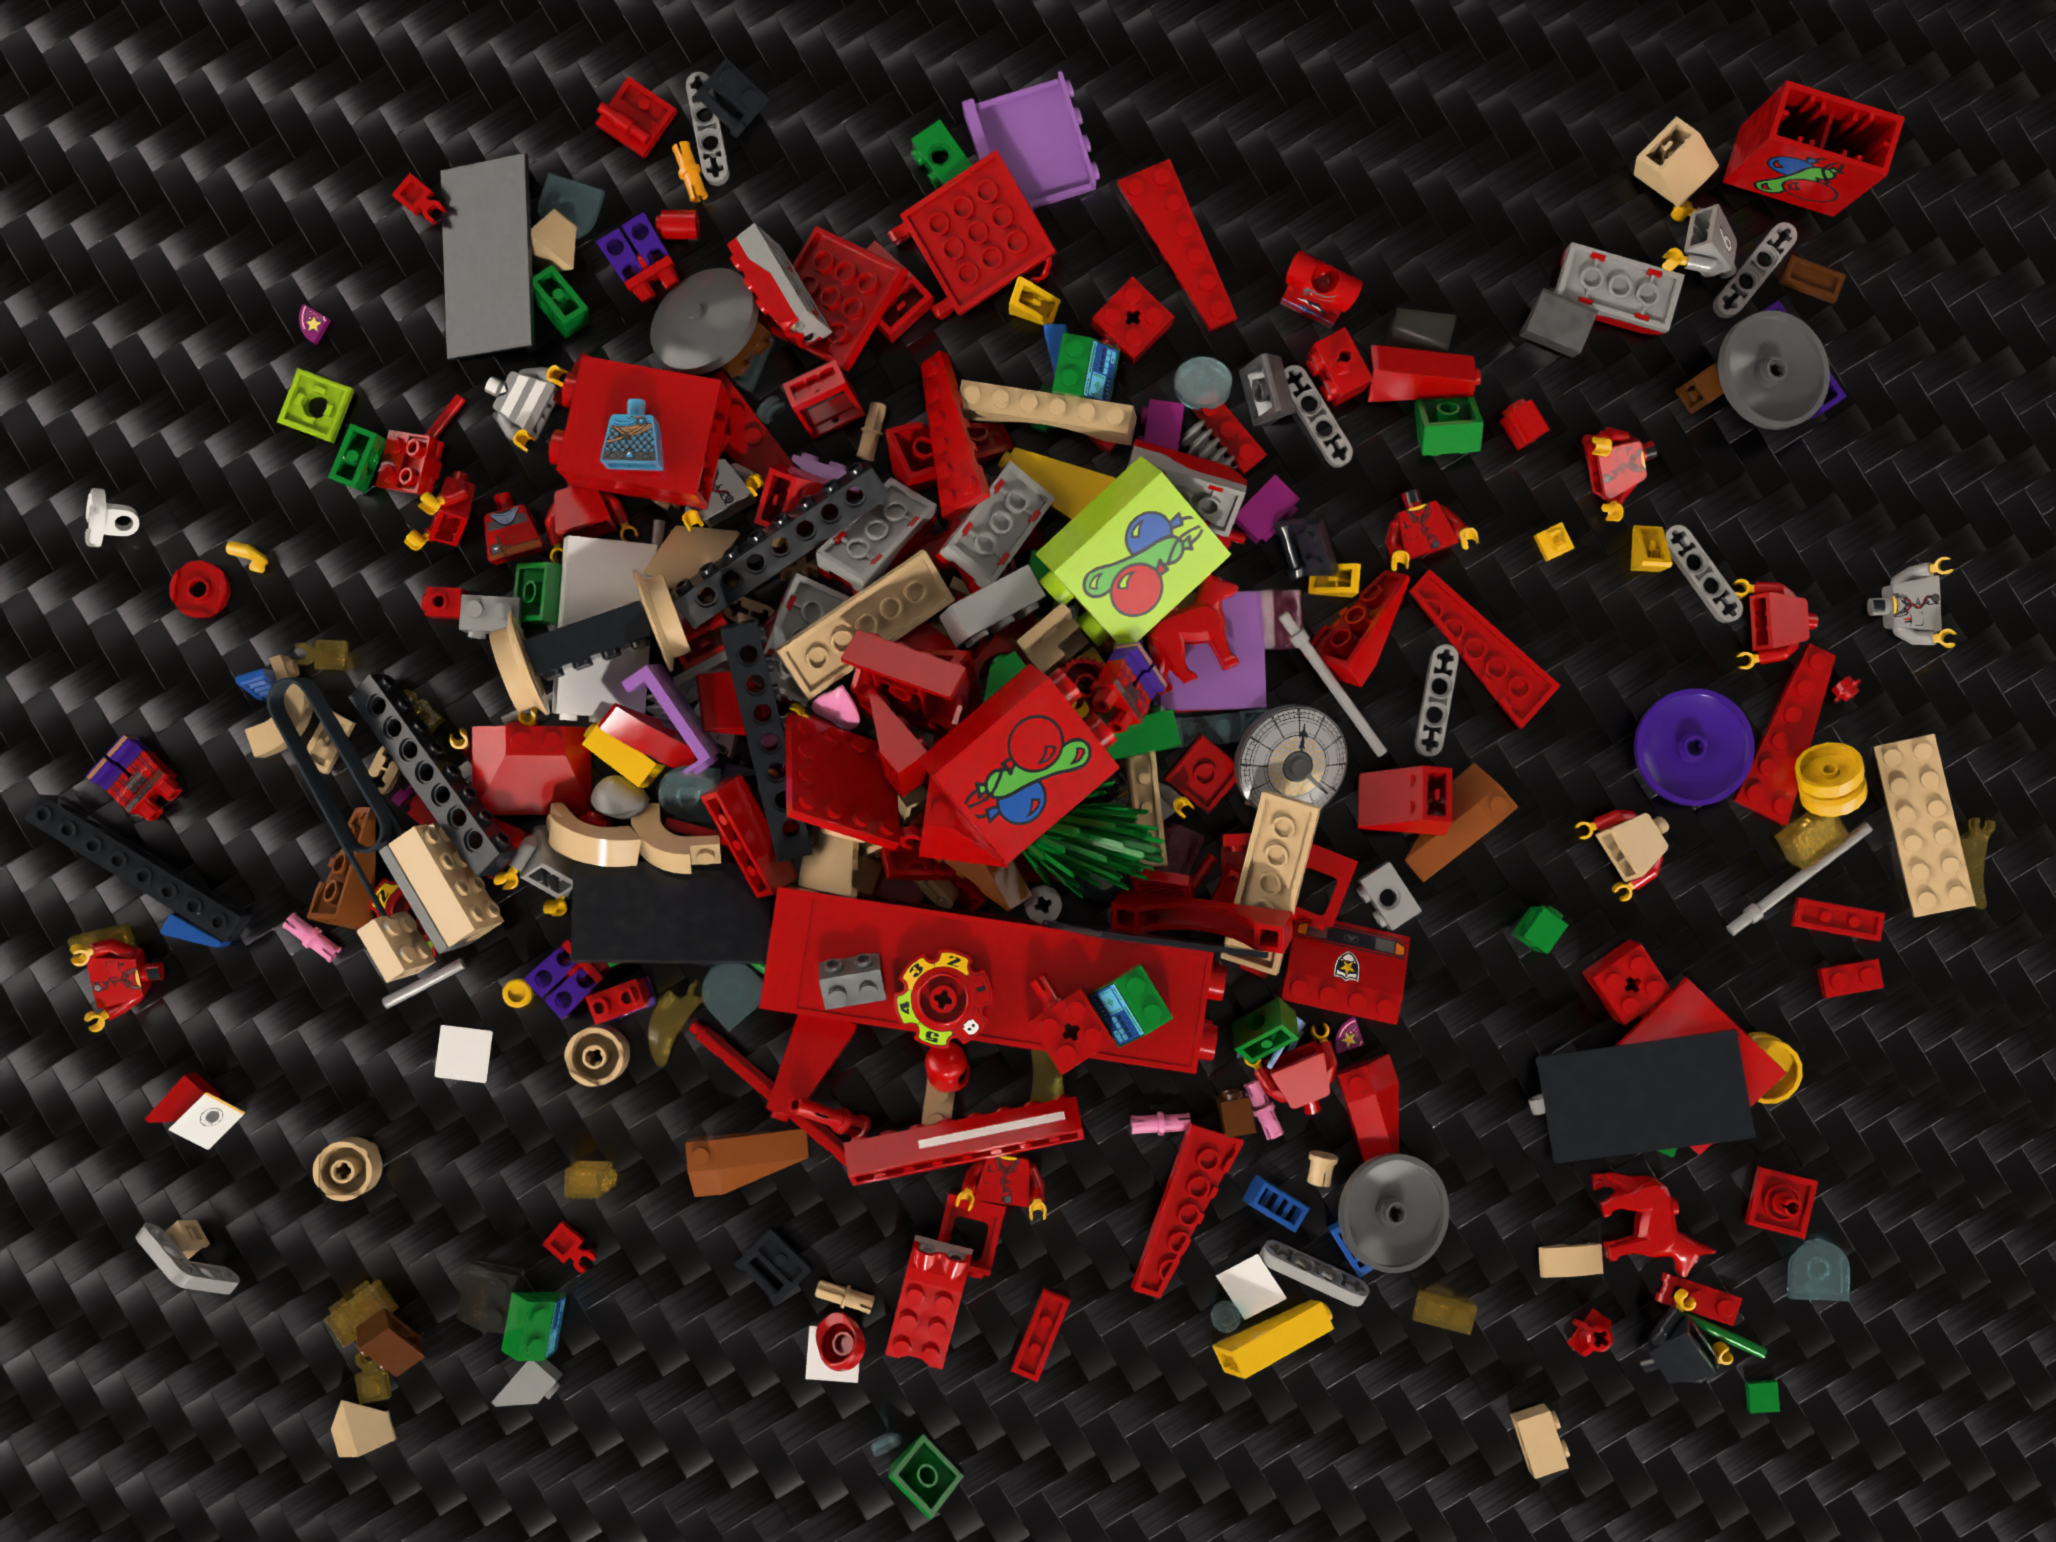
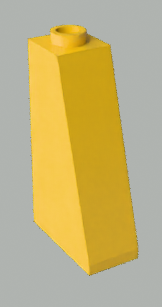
[997,447,1116,522]
[1212,1299,1334,1379]

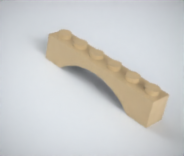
[959,380,1137,445]

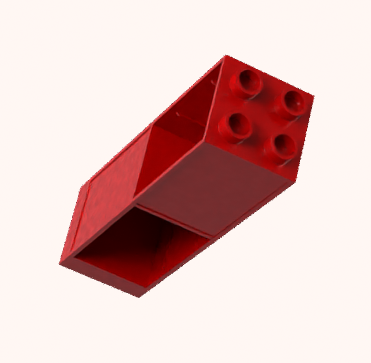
[759,884,1227,1074]

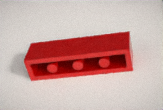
[700,775,798,898]

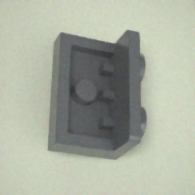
[818,953,886,1010]

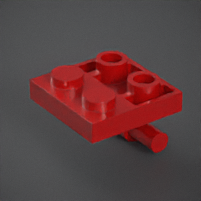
[595,76,677,159]
[376,430,444,497]

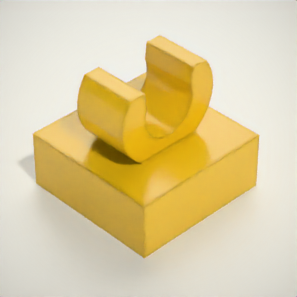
[1533,522,1575,562]

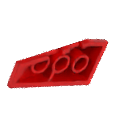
[1335,1053,1399,1162]

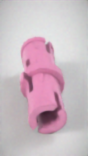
[282,912,341,963]
[1243,1080,1284,1140]
[1130,1112,1191,1136]

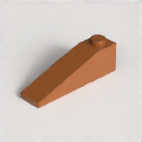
[1404,763,1518,882]
[307,807,376,929]
[920,825,1033,912]
[685,1128,809,1197]

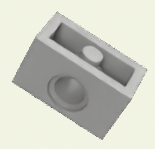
[1356,861,1422,930]

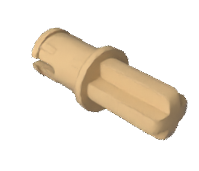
[856,402,887,461]
[815,1280,875,1314]

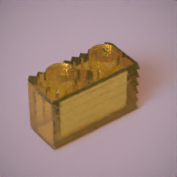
[1774,811,1849,869]
[564,1161,617,1200]
[324,1279,399,1348]

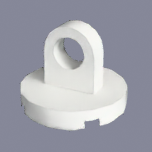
[85,488,139,547]

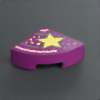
[299,304,331,345]
[391,784,417,807]
[1334,1016,1364,1054]

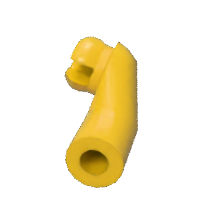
[226,541,268,573]

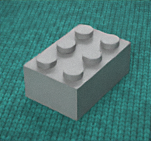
[939,565,1046,648]

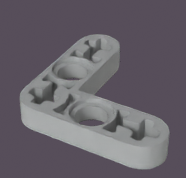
[136,1223,240,1294]

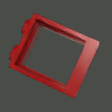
[782,359,865,440]

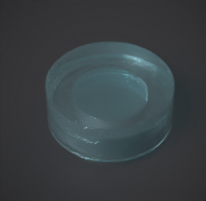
[756,396,785,424]
[1211,1301,1241,1333]
[870,1433,901,1457]

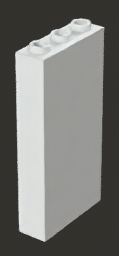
[551,535,657,723]

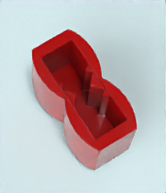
[1499,398,1550,451]

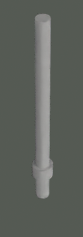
[1278,611,1387,757]
[1726,822,1873,936]

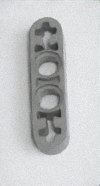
[686,72,730,186]
[1713,222,1797,319]
[1285,365,1353,467]
[1664,525,1743,623]
[1415,644,1459,757]
[1259,1240,1370,1306]

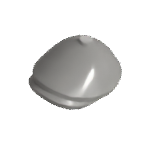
[591,775,650,820]

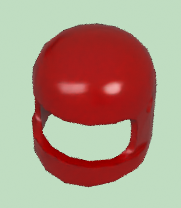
[925,1042,970,1093]

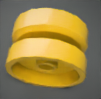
[1794,742,1868,817]
[1749,1032,1803,1104]

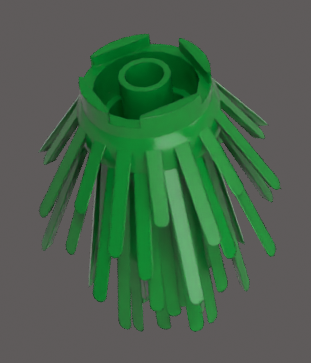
[1021,781,1165,899]

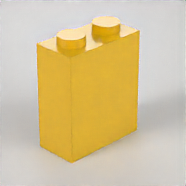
[582,721,666,789]

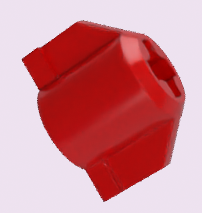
[1567,1308,1613,1357]

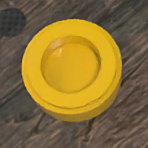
[502,978,534,1008]

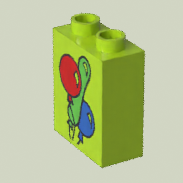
[1035,456,1231,647]

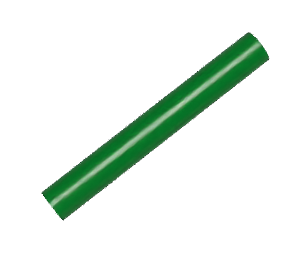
[1683,1311,1767,1359]

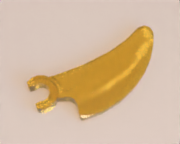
[1960,818,1996,909]
[648,981,711,1067]
[1030,1050,1064,1103]

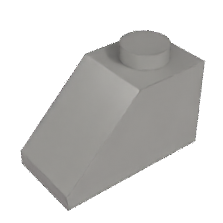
[491,1359,563,1407]

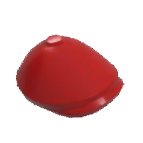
[815,1311,865,1372]

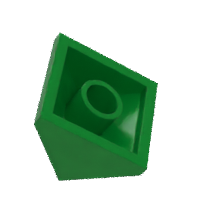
[888,1434,964,1520]

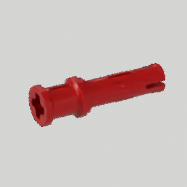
[789,1095,871,1138]

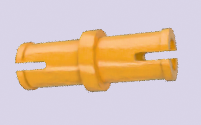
[672,141,708,203]

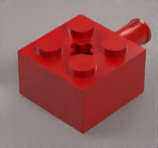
[1091,276,1174,366]
[1306,327,1373,407]
[1582,939,1672,1026]
[1028,973,1114,1075]

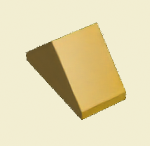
[1009,277,1061,325]
[1630,525,1673,572]
[1308,563,1361,598]

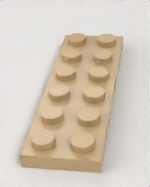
[774,550,955,700]
[1872,734,1976,918]
[1220,790,1322,976]

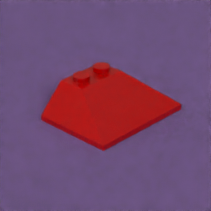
[472,726,591,815]
[918,737,1009,868]

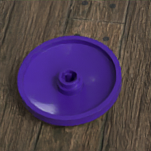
[1634,688,1754,806]

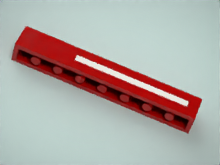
[843,1095,1084,1186]

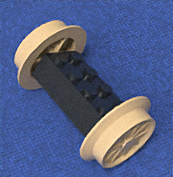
[489,569,691,715]

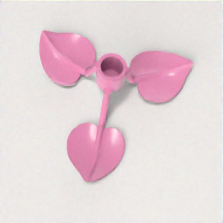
[761,685,860,764]

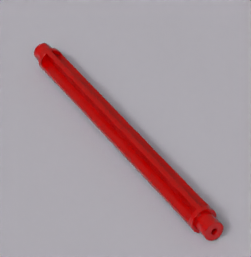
[688,1019,847,1167]

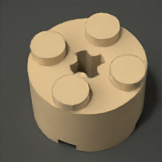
[564,1024,630,1087]
[313,1137,382,1201]

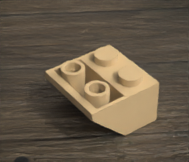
[1634,116,1719,208]

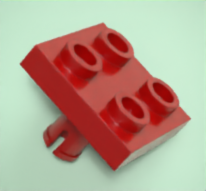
[1744,1166,1818,1239]

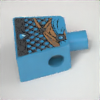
[600,399,664,471]

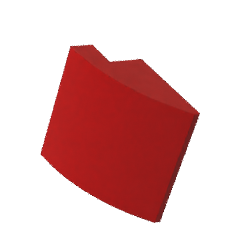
[1615,977,1787,1156]

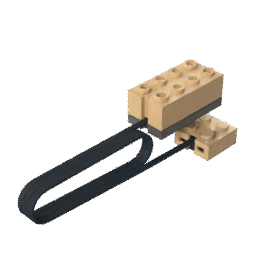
[267,677,504,983]

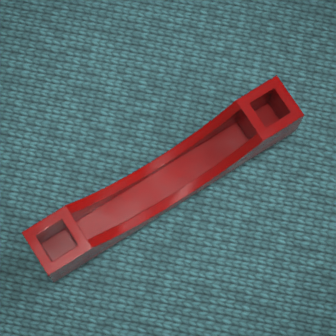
[1111,889,1293,954]

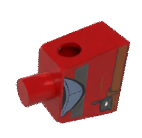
[484,492,549,565]

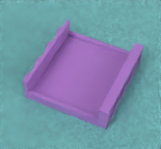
[962,71,1100,209]
[1152,591,1267,712]
[621,664,721,775]

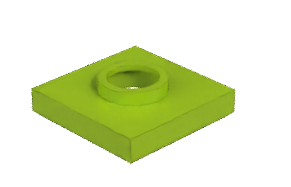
[277,368,355,444]

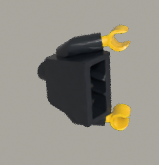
[1639,1289,1733,1383]

